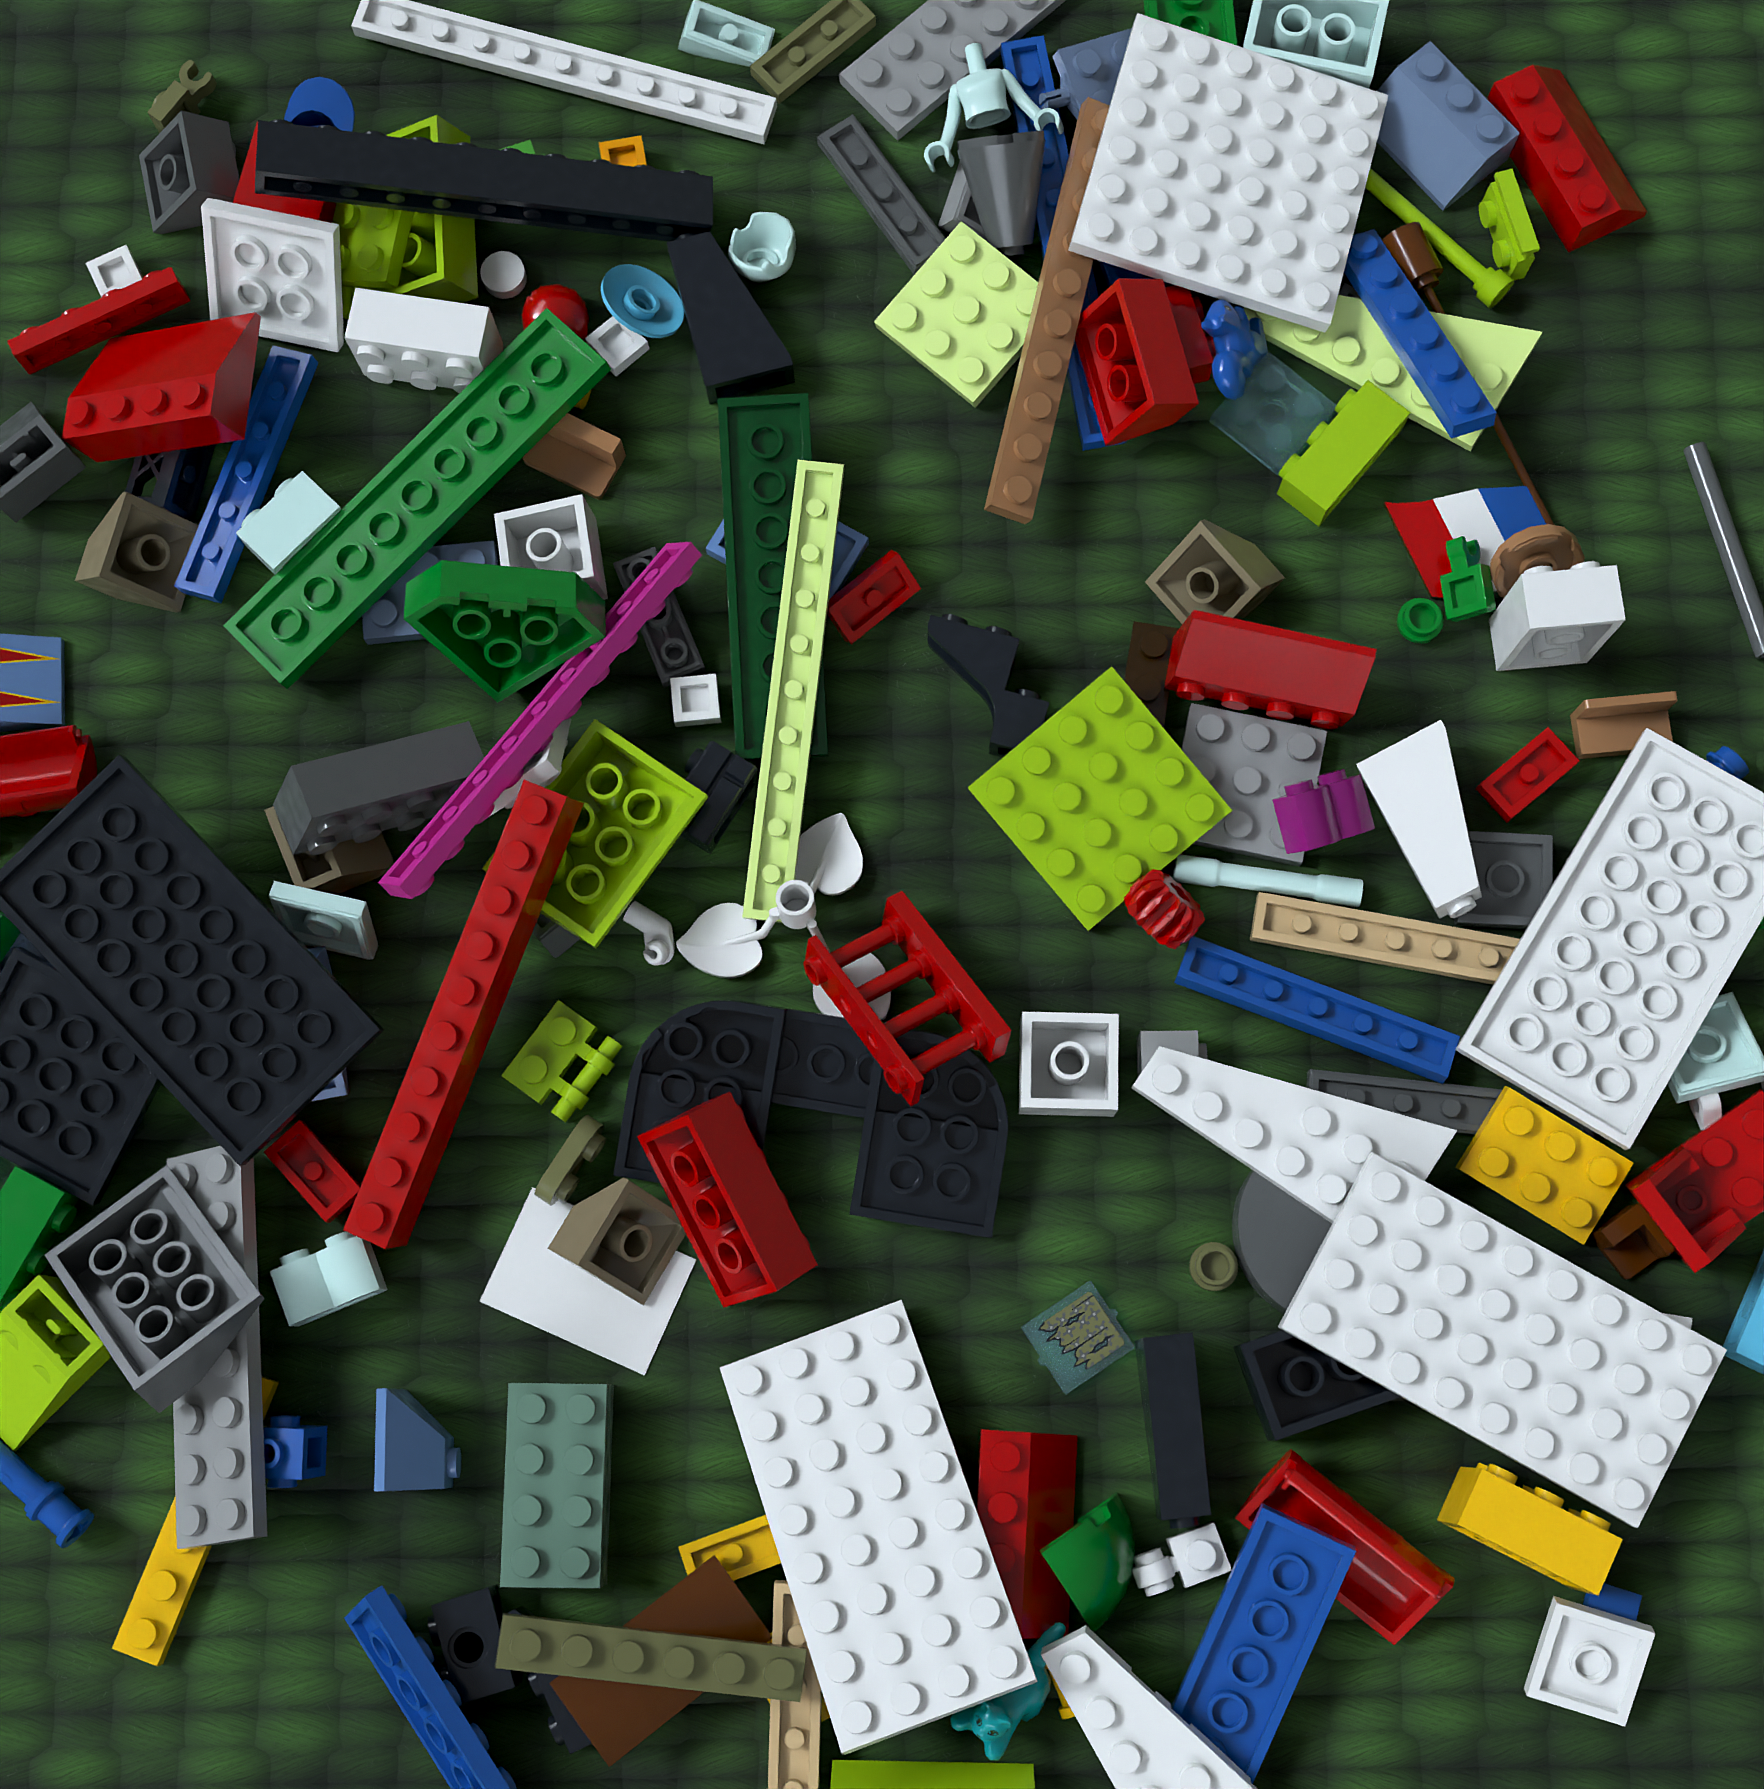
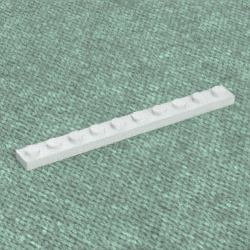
[351,0,777,145]

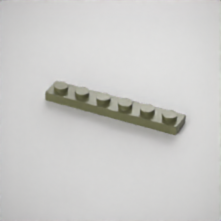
[495,1613,807,1702]

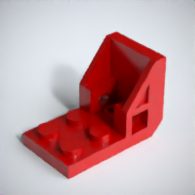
[1626,1090,1764,1273]

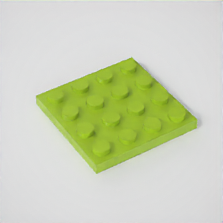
[967,666,1232,931]

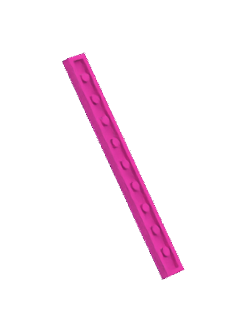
[378,542,702,899]

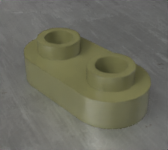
[534,1115,607,1206]

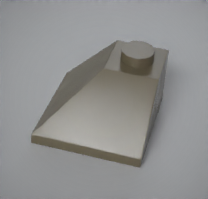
[75,492,199,613]
[1145,519,1285,624]
[547,1178,686,1306]

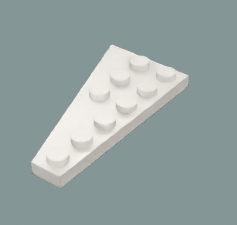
[1131,1046,1457,1223]
[1041,1626,1257,1789]

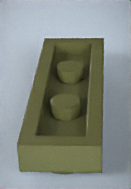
[750,0,876,104]

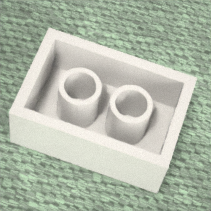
[344,288,504,393]
[1489,561,1626,671]

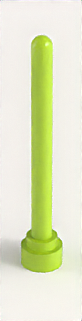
[1365,168,1514,309]

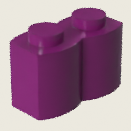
[1272,769,1375,854]

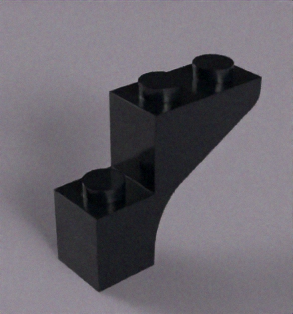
[928,614,1049,758]

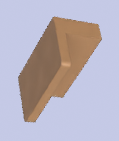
[523,413,626,500]
[1570,691,1678,759]

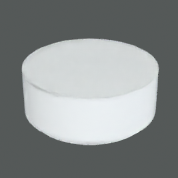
[480,251,527,299]

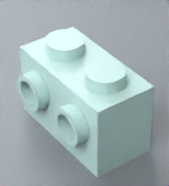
[236,471,341,574]

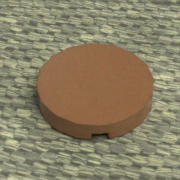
[1490,524,1585,599]

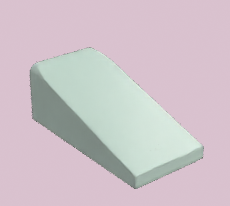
[678,0,775,67]

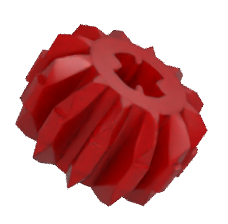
[1124,869,1205,949]

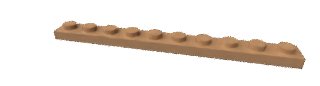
[984,97,1110,524]

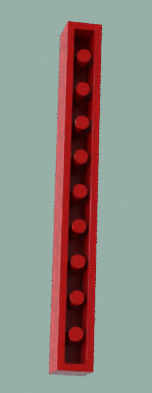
[343,780,584,1249]

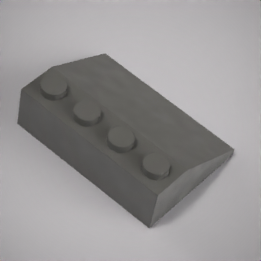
[44,1165,264,1413]

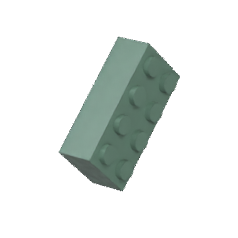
[500,1383,614,1588]

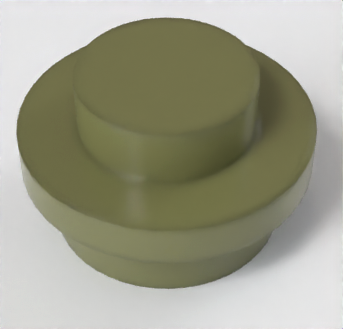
[1189,1242,1238,1291]

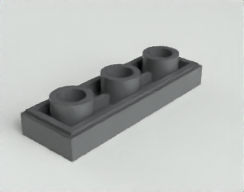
[613,547,706,688]

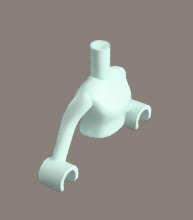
[924,43,1064,172]

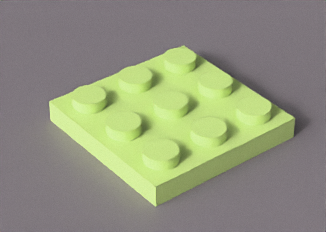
[874,221,1038,408]

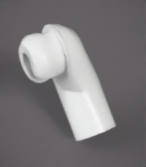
[623,901,675,966]

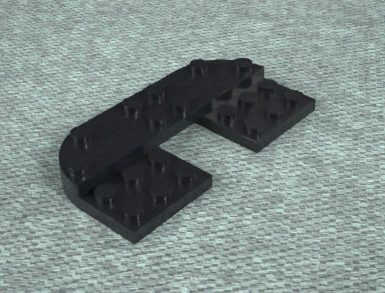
[613,1000,1008,1238]

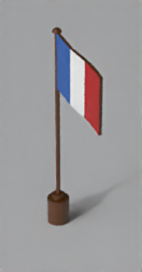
[1382,222,1554,600]

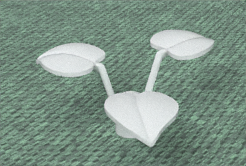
[676,813,891,1021]

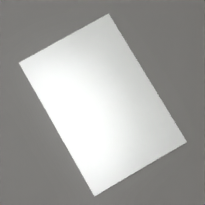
[480,1187,696,1375]

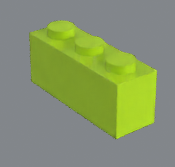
[1277,380,1411,527]

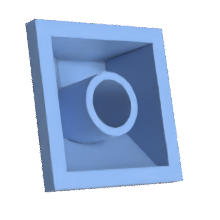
[374,1388,461,1491]

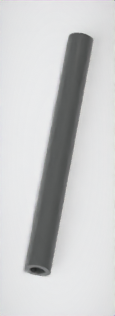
[1683,442,1764,659]

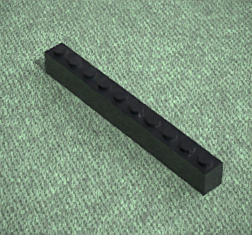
[255,119,713,242]

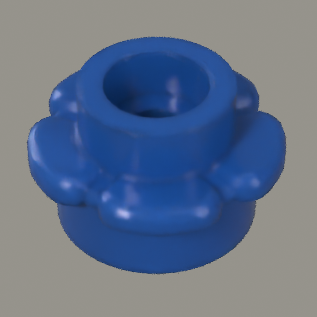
[1706,746,1749,780]

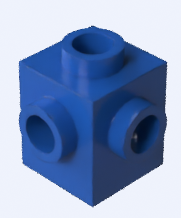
[263,1415,327,1488]

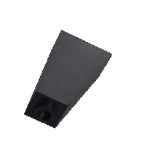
[666,231,795,405]
[1134,1332,1211,1529]

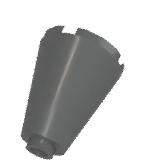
[957,131,1046,256]

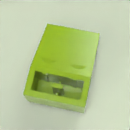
[0,1274,112,1451]

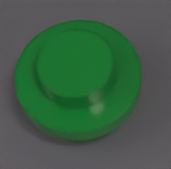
[1396,598,1444,643]

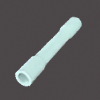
[1173,854,1363,907]

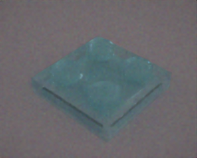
[1210,352,1336,476]

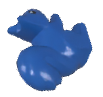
[1201,299,1268,400]

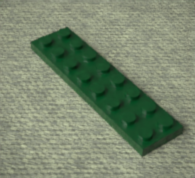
[717,393,829,761]

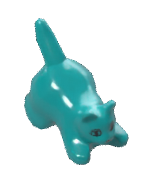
[950,1622,1066,1760]

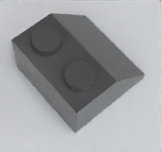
[139,111,240,234]

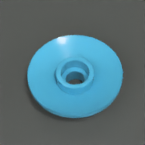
[601,264,684,338]

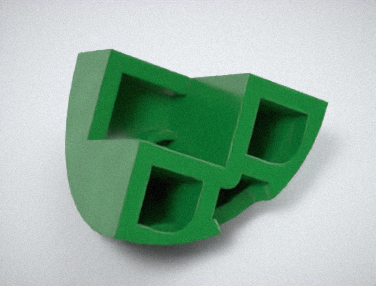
[1039,1492,1135,1632]

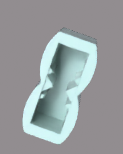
[270,1231,388,1326]

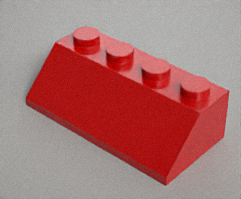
[1487,64,1647,253]
[1164,610,1377,729]
[637,1092,818,1308]
[976,1429,1077,1639]

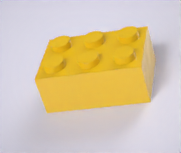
[1437,1463,1623,1596]

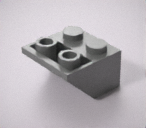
[0,401,86,523]

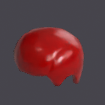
[522,284,589,342]

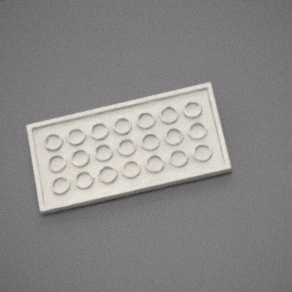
[1455,728,1764,1150]
[1278,1153,1727,1528]
[720,1300,1038,1755]

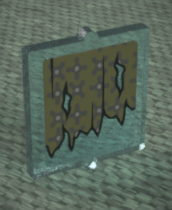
[1020,1280,1135,1395]

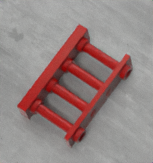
[803,891,1012,1106]

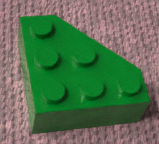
[404,560,606,703]

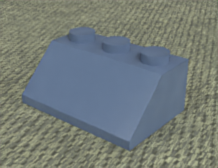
[1377,41,1520,211]

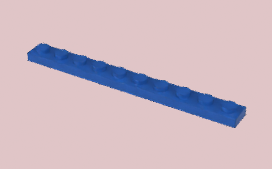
[1001,35,1127,451]

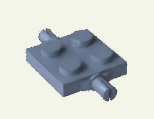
[1039,28,1132,120]

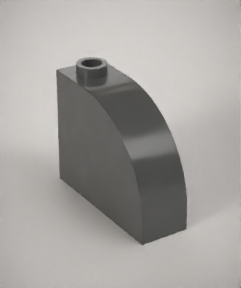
[1232,1169,1332,1315]

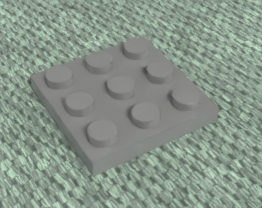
[1181,703,1327,867]

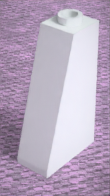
[1356,720,1482,919]

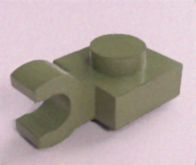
[147,60,217,133]

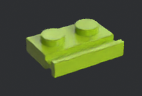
[1479,169,1540,280]

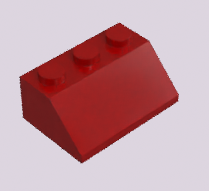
[1075,278,1199,445]

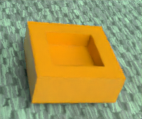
[598,135,647,167]

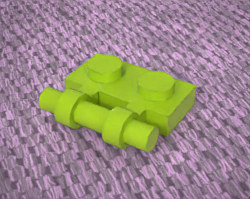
[501,1000,623,1123]

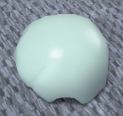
[728,212,796,283]

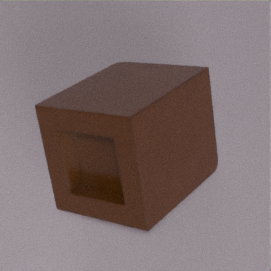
[1589,1203,1675,1280]

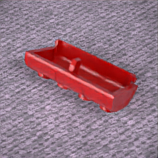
[0,725,97,817]
[1235,1449,1455,1645]

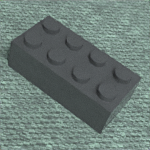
[273,721,484,855]

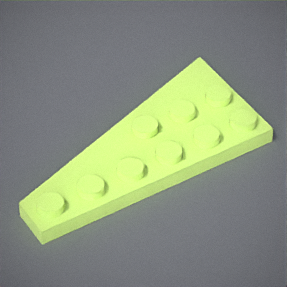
[1243,295,1542,452]

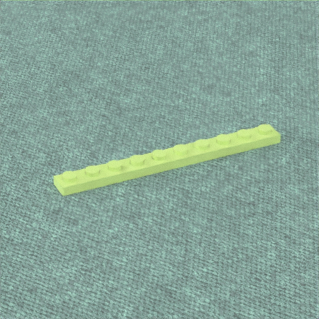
[742,460,844,923]

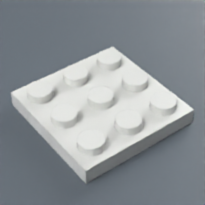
[201,198,344,352]

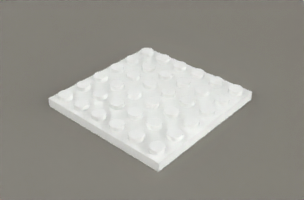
[1068,13,1388,333]

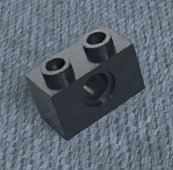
[428,1584,522,1704]

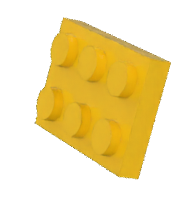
[1455,1086,1634,1245]

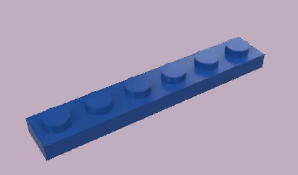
[1344,229,1496,439]
[174,345,318,604]
[1174,936,1460,1084]

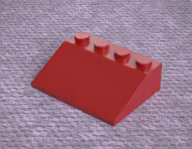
[62,312,261,462]

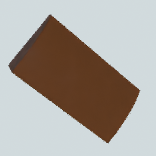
[549,1555,772,1767]

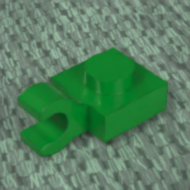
[1440,536,1496,622]

